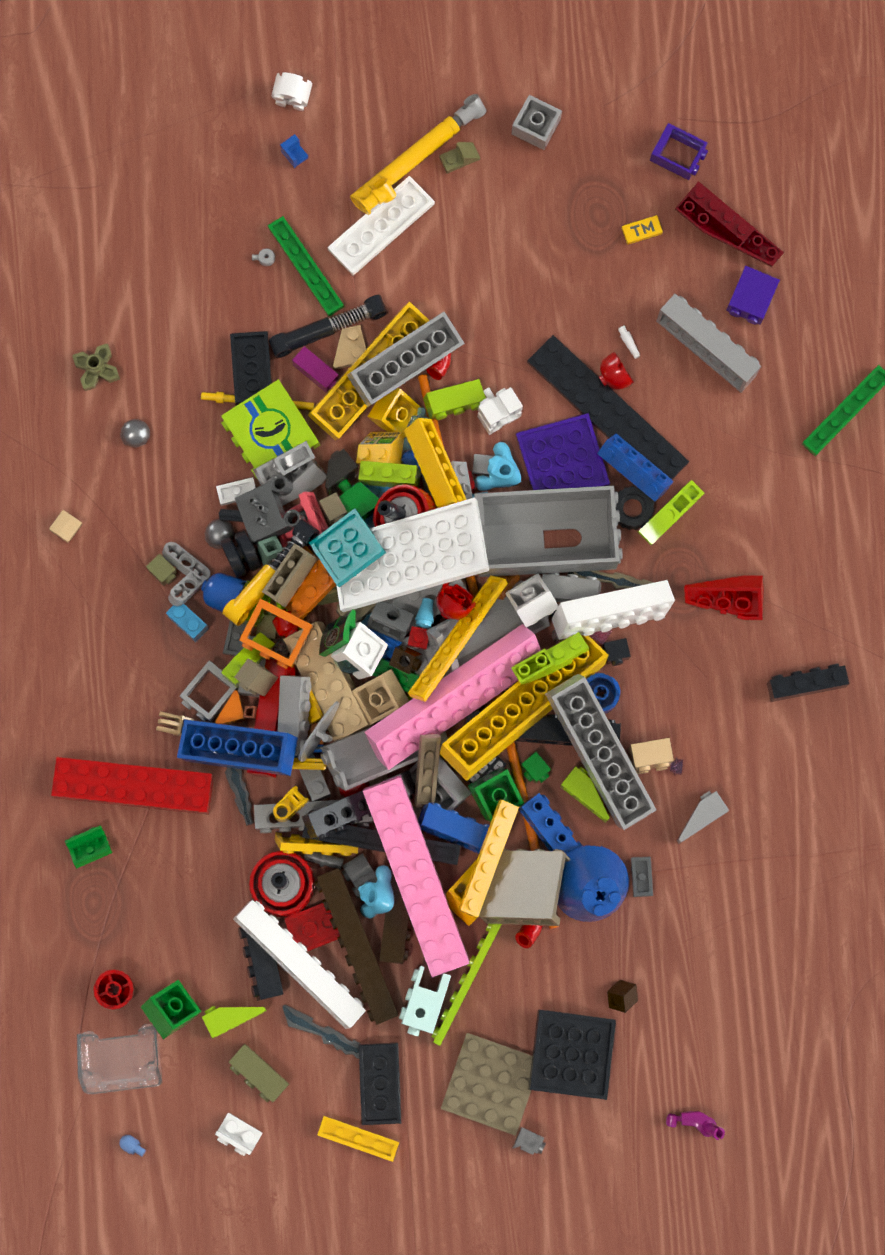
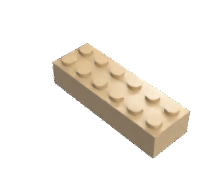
[283,621,374,742]

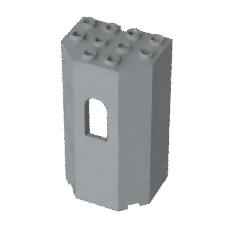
[474,486,623,577]

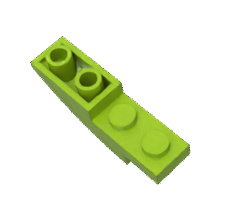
[638,480,704,545]
[511,632,589,685]

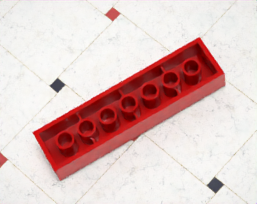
[51,757,214,815]

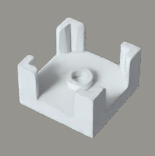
[331,622,388,679]

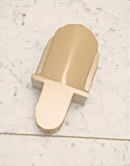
[156,711,194,737]

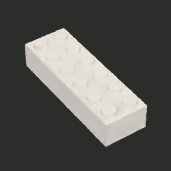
[552,580,675,640]

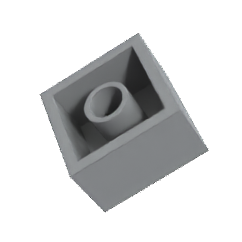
[511,95,562,150]

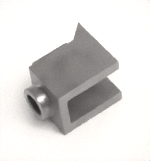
[512,1127,546,1155]

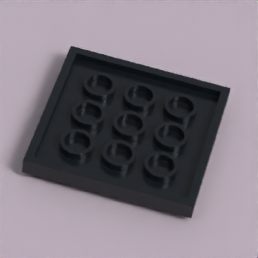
[528,1009,616,1100]

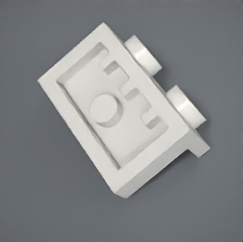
[215,1113,263,1156]

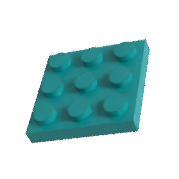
[309,508,386,588]

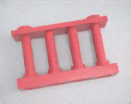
[278,492,328,549]

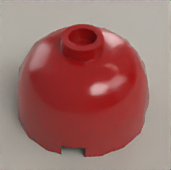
[599,352,634,390]
[436,582,476,620]
[93,969,134,1010]

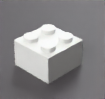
[505,574,558,628]

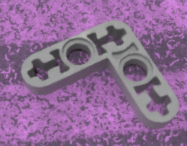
[162,542,210,606]

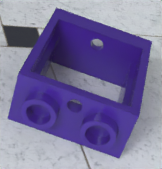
[650,123,708,180]

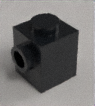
[602,638,631,666]

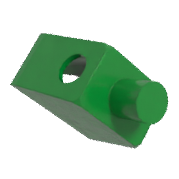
[338,479,379,520]

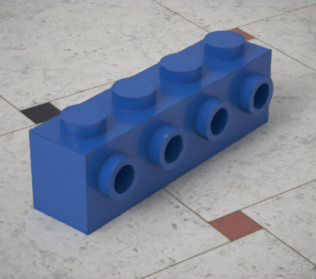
[597,434,674,501]
[518,793,583,854]
[418,802,490,854]

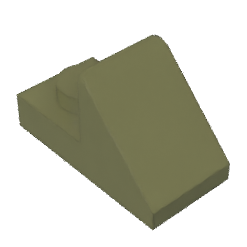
[439,142,480,174]

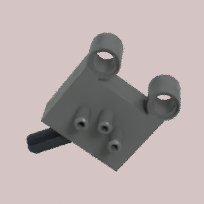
[218,475,306,546]

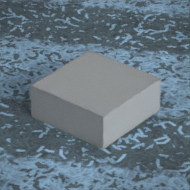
[472,454,493,476]

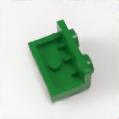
[65,826,113,869]

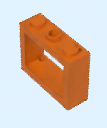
[239,599,314,669]

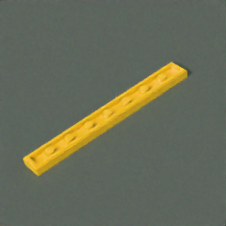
[408,575,508,702]

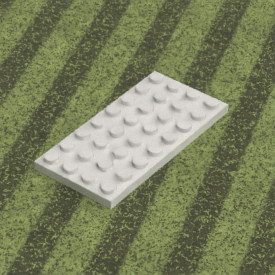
[337,498,489,612]

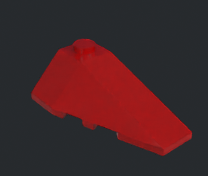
[684,575,764,620]

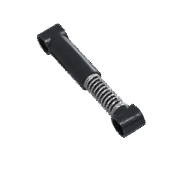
[268,295,388,358]

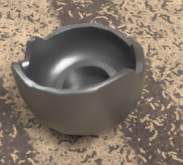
[120,419,150,448]
[205,519,235,549]

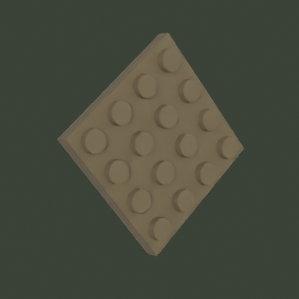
[441,1033,532,1136]

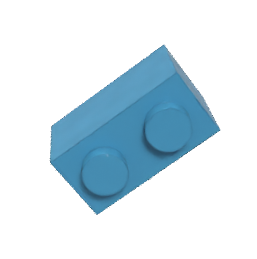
[166,604,209,643]

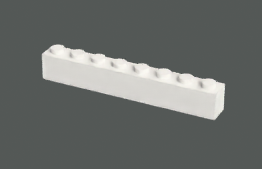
[233,900,366,1029]

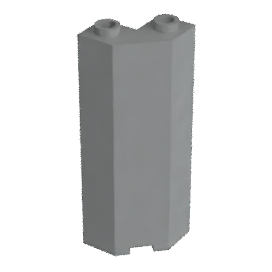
[426,580,550,674]
[321,727,448,791]

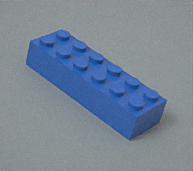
[177,720,298,776]

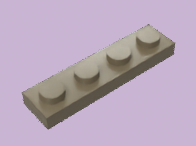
[414,734,441,808]

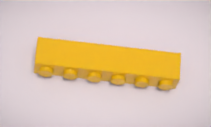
[404,418,467,508]

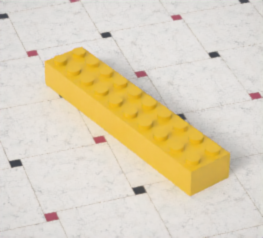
[440,635,609,781]

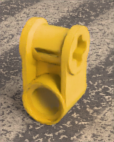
[273,786,309,822]

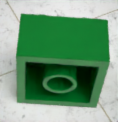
[468,767,524,822]
[140,980,202,1040]

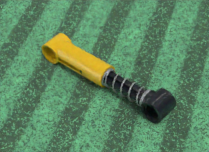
[222,519,319,626]

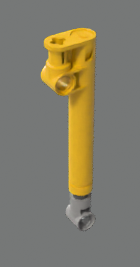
[350,94,487,215]

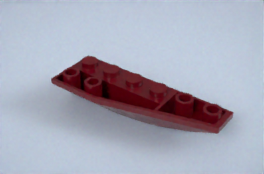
[675,181,784,267]

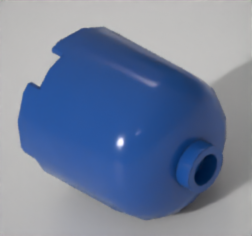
[201,573,249,612]

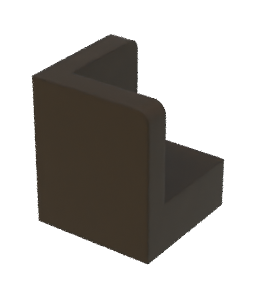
[607,980,638,1013]

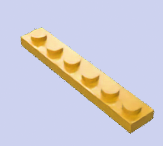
[458,800,519,918]

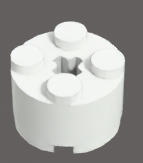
[271,72,312,111]

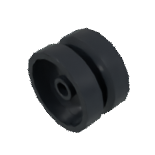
[219,530,262,578]

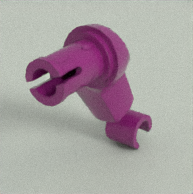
[666,1111,725,1140]

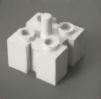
[477,387,523,435]

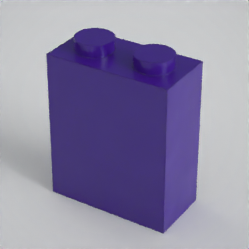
[726,266,780,325]

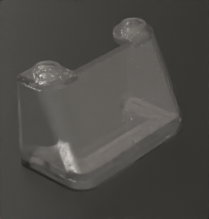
[77,1024,163,1094]

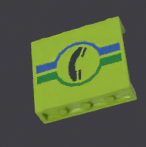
[221,379,321,478]

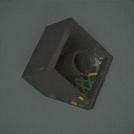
[325,449,359,496]

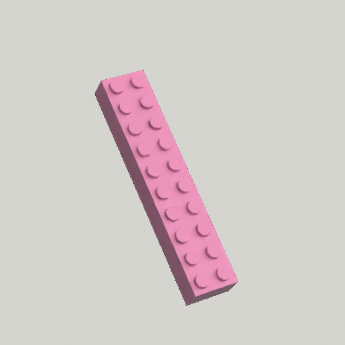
[365,624,541,770]
[363,775,469,977]

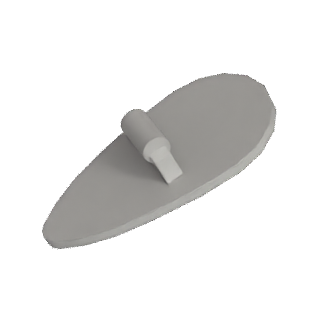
[298,701,339,762]

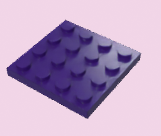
[516,413,610,490]

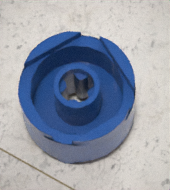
[587,673,620,714]

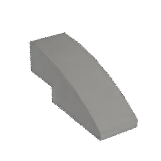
[253,441,315,485]

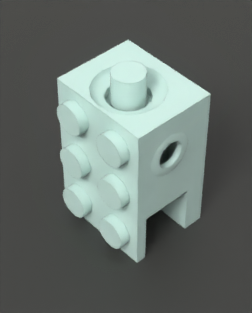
[399,966,451,1036]

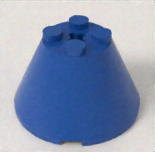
[557,845,629,922]

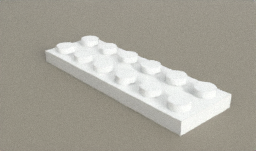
[328,176,435,276]

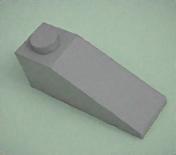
[296,753,331,802]
[677,791,729,844]

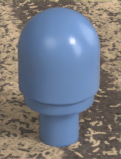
[119,1135,146,1157]

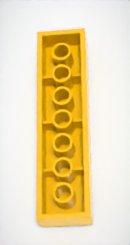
[308,302,430,440]

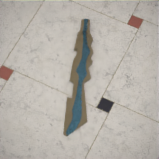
[573,570,654,589]

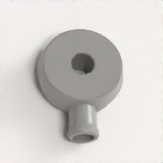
[252,249,275,266]

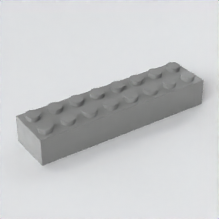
[545,674,656,830]

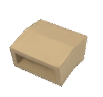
[49,510,82,543]

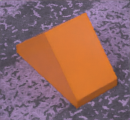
[215,690,246,725]

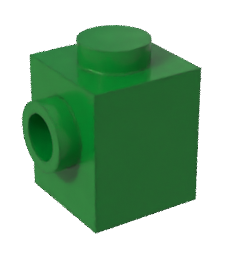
[521,752,551,784]

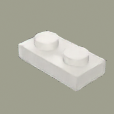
[216,477,256,506]

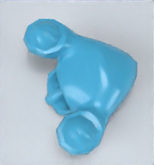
[474,442,521,491]
[358,865,394,919]

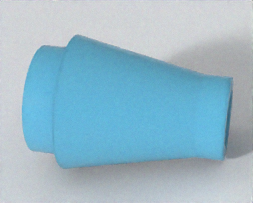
[415,598,434,628]

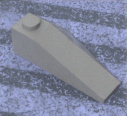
[278,459,327,506]

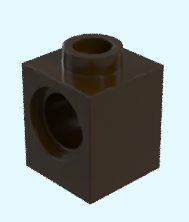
[389,645,423,674]

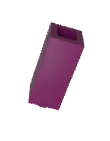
[292,346,339,393]

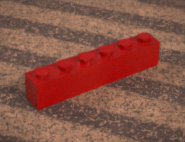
[247,659,295,778]

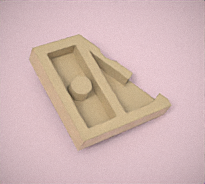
[333,325,366,370]

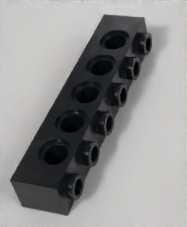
[302,770,415,840]

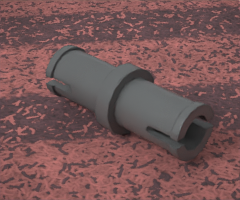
[303,852,344,870]

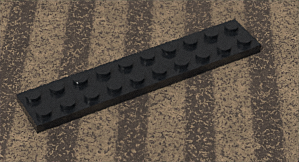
[527,335,690,480]

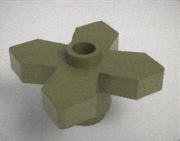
[72,344,120,391]

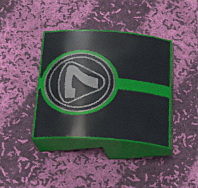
[319,609,356,657]

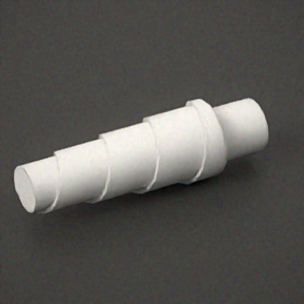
[618,326,640,359]

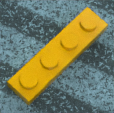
[317,1116,399,1162]

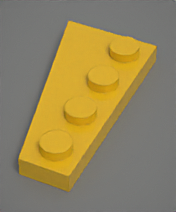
[274,832,358,856]

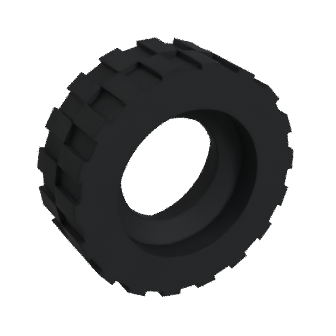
[615,486,654,530]

